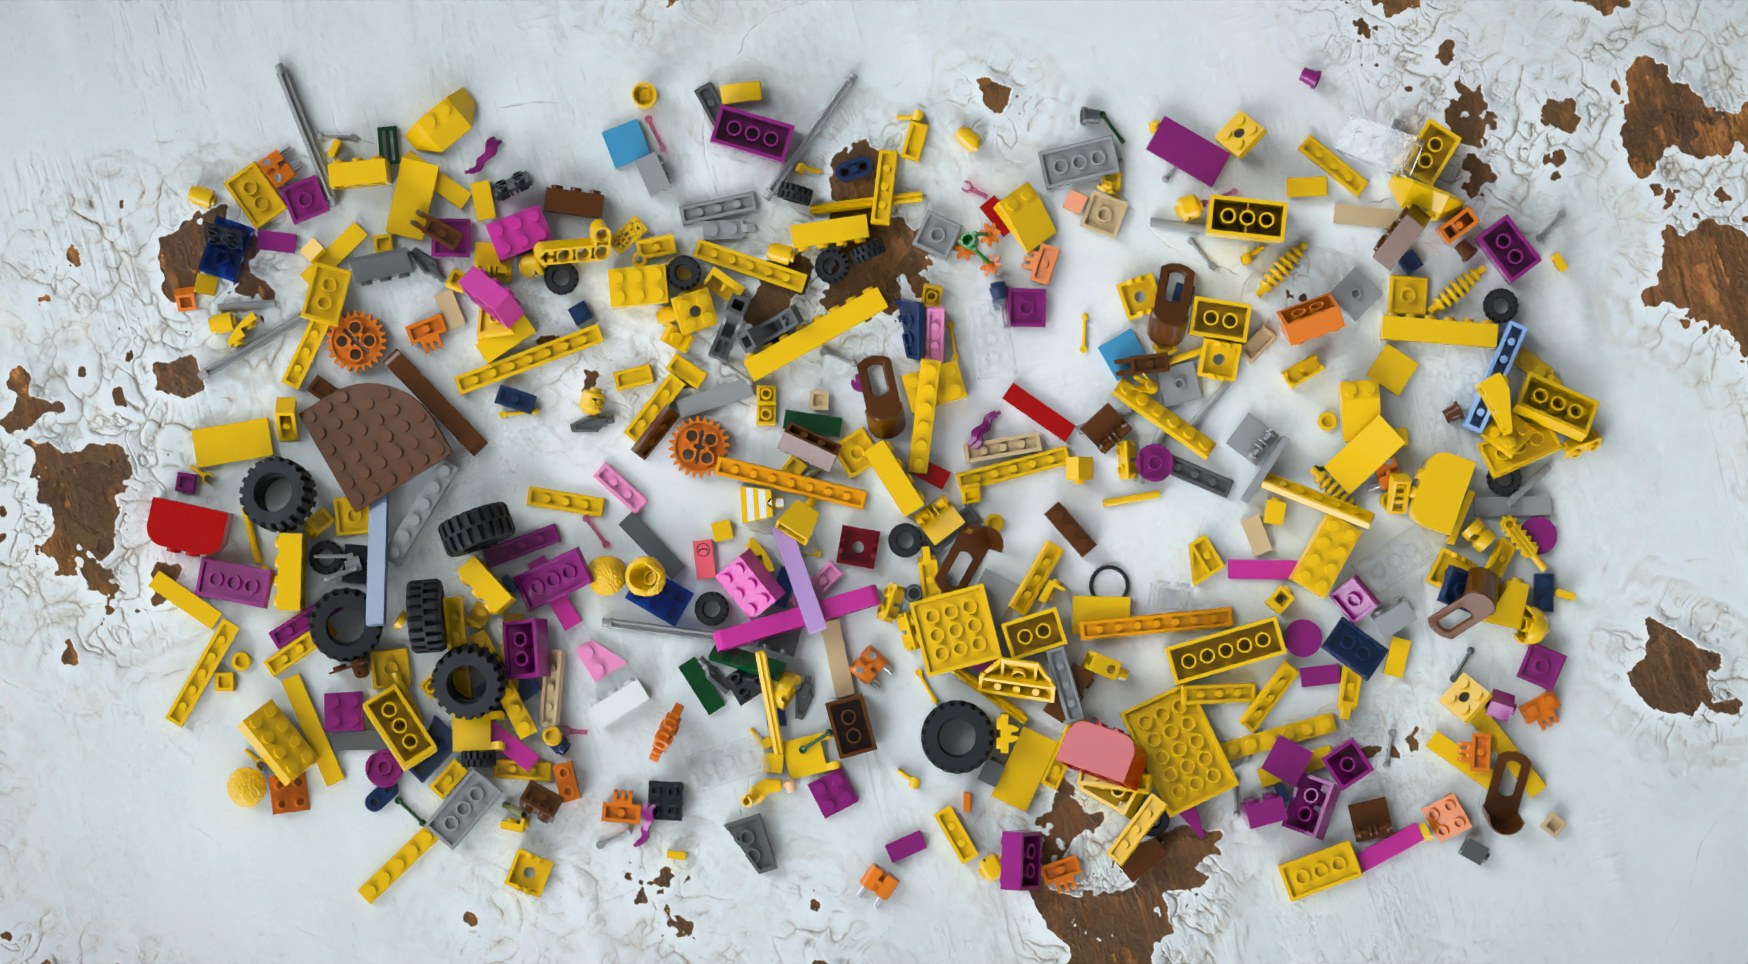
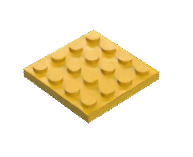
[909,583,1002,678]

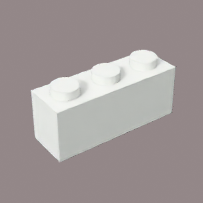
[589,677,650,729]

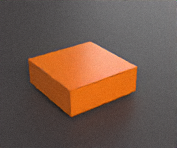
[963,792,971,812]

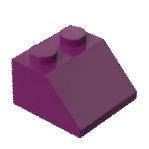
[1321,737,1374,791]

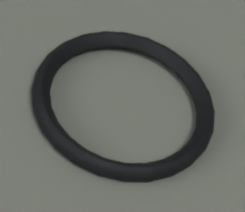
[1089,565,1129,596]

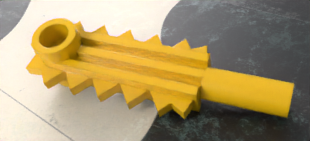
[1498,514,1548,572]

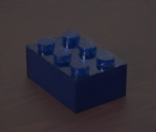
[198,215,256,284]
[625,577,695,627]

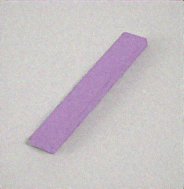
[772,527,827,634]

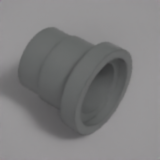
[1080,106,1100,126]
[905,584,922,602]

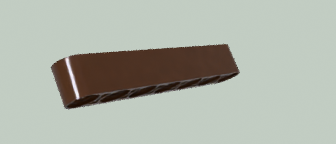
[383,348,488,456]

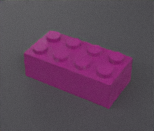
[710,104,795,165]

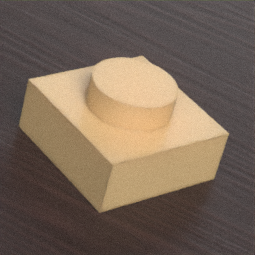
[809,390,829,411]
[1540,811,1568,839]

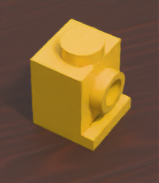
[1264,585,1295,615]

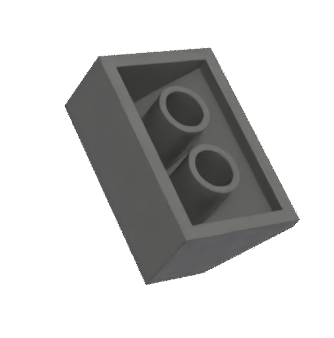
[349,247,414,286]

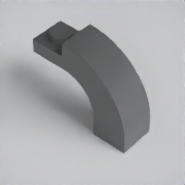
[708,293,750,363]
[737,304,804,353]

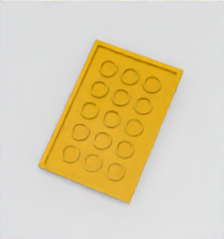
[1119,681,1239,818]

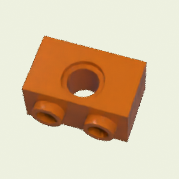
[1434,206,1480,245]
[552,760,582,803]

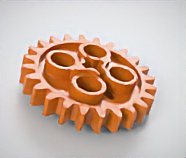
[325,310,388,372]
[668,416,731,478]
[649,702,684,762]

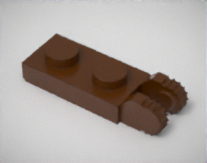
[410,209,464,251]
[1114,352,1170,376]

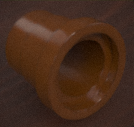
[1454,239,1478,263]
[1442,401,1465,424]

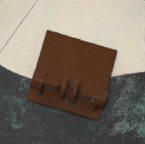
[1080,403,1133,454]
[329,658,370,679]
[1348,797,1394,842]

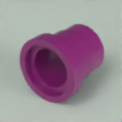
[1299,67,1322,89]

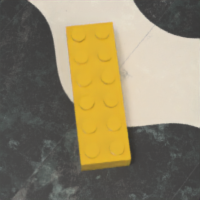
[1164,616,1287,685]

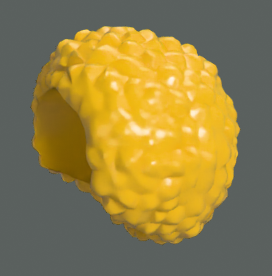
[588,555,627,596]
[625,556,666,596]
[227,767,267,807]

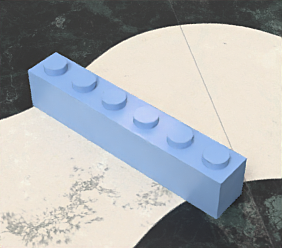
[1461,320,1528,434]

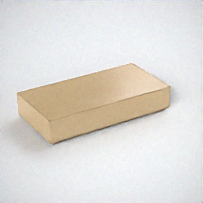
[434,289,466,331]
[1240,324,1277,365]
[1240,514,1273,557]

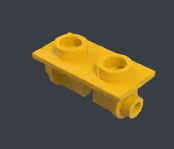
[1561,430,1602,459]
[1116,440,1138,480]
[877,582,905,624]
[896,611,920,652]

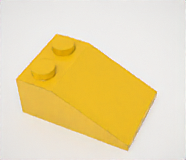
[993,181,1057,254]
[1474,372,1512,435]
[1338,379,1381,443]
[1078,785,1146,820]

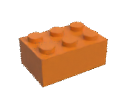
[1276,292,1345,346]

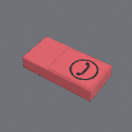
[693,539,716,580]

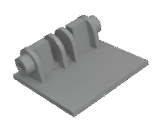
[1226,413,1279,466]

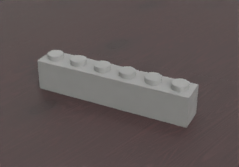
[388,459,460,566]

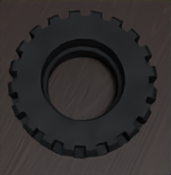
[239,456,317,533]
[438,501,516,557]
[406,579,447,654]
[309,587,383,662]
[431,643,508,720]
[921,700,994,774]

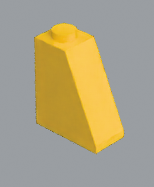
[1480,577,1530,629]

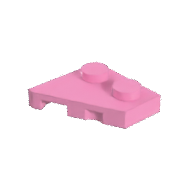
[575,640,627,682]

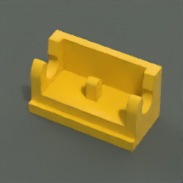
[703,267,746,303]
[1280,353,1325,389]

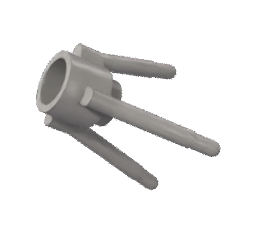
[313,553,362,581]

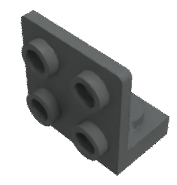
[755,628,802,664]

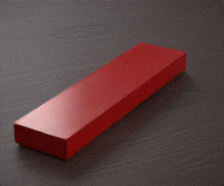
[1002,383,1076,442]

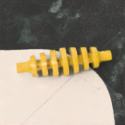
[1255,241,1308,298]
[1427,265,1487,315]
[1309,466,1359,507]

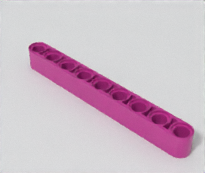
[712,585,882,652]

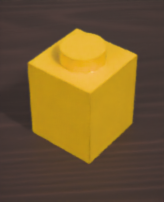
[1066,457,1093,484]
[1262,497,1286,526]

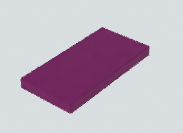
[1145,116,1230,187]
[513,546,595,612]
[195,557,275,609]

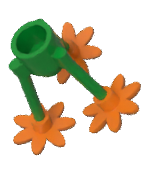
[953,223,1002,276]

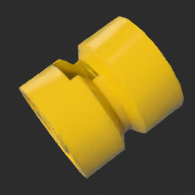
[632,82,658,110]
[1460,517,1497,553]

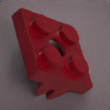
[836,525,880,569]

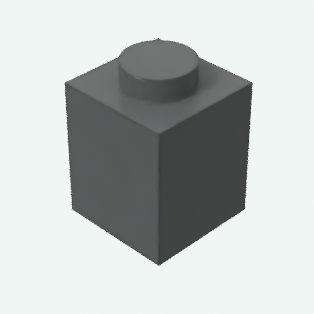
[977,756,1005,787]
[1458,837,1490,865]

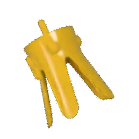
[1131,373,1158,395]

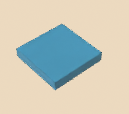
[602,119,650,169]
[1098,328,1146,380]

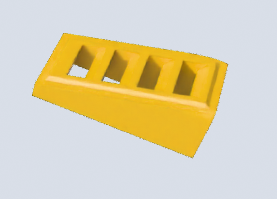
[1386,473,1412,514]

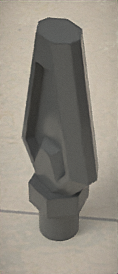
[410,247,447,283]
[570,415,615,432]
[697,656,731,694]
[795,675,814,720]

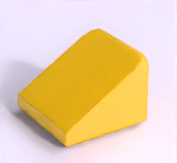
[194,273,218,296]

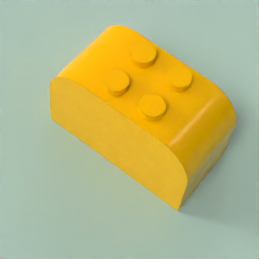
[1205,194,1288,244]
[1408,452,1476,536]

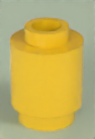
[954,125,982,153]
[187,185,218,209]
[766,242,796,265]
[656,305,678,327]
[208,312,238,334]

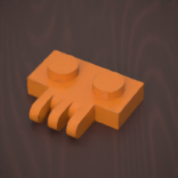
[1021,243,1061,286]
[405,313,448,354]
[1518,690,1562,731]
[1457,733,1491,773]
[601,789,642,824]
[1041,854,1082,894]

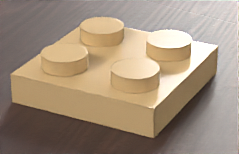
[1080,190,1129,239]

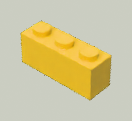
[475,314,537,364]

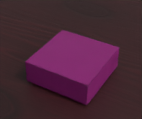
[175,472,198,494]

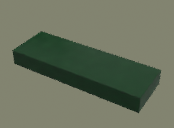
[783,409,842,437]
[678,657,725,715]

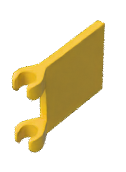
[452,711,505,752]
[783,731,841,779]

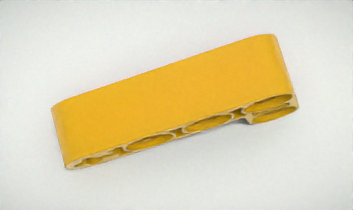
[533,219,611,265]

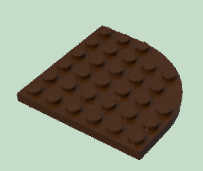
[298,383,454,513]

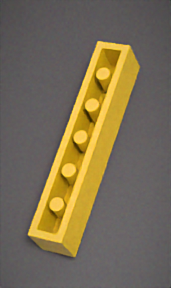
[1379,312,1498,348]

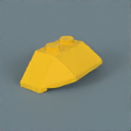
[404,87,476,152]
[1388,174,1465,221]
[978,657,1056,703]

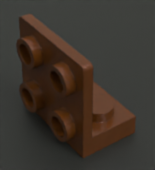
[519,780,565,824]

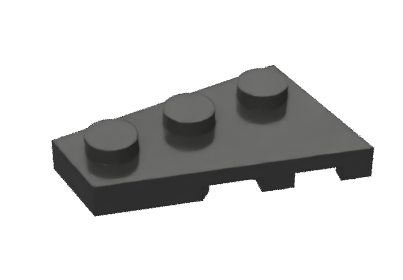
[724,813,778,874]

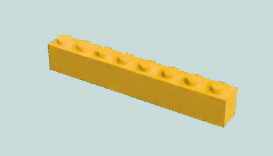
[743,286,888,382]

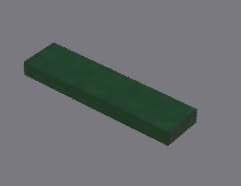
[708,645,787,682]

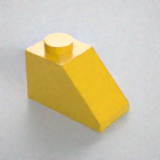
[275,397,299,441]

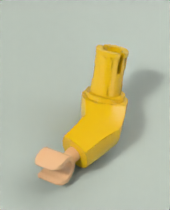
[741,778,796,808]

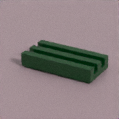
[377,126,400,165]

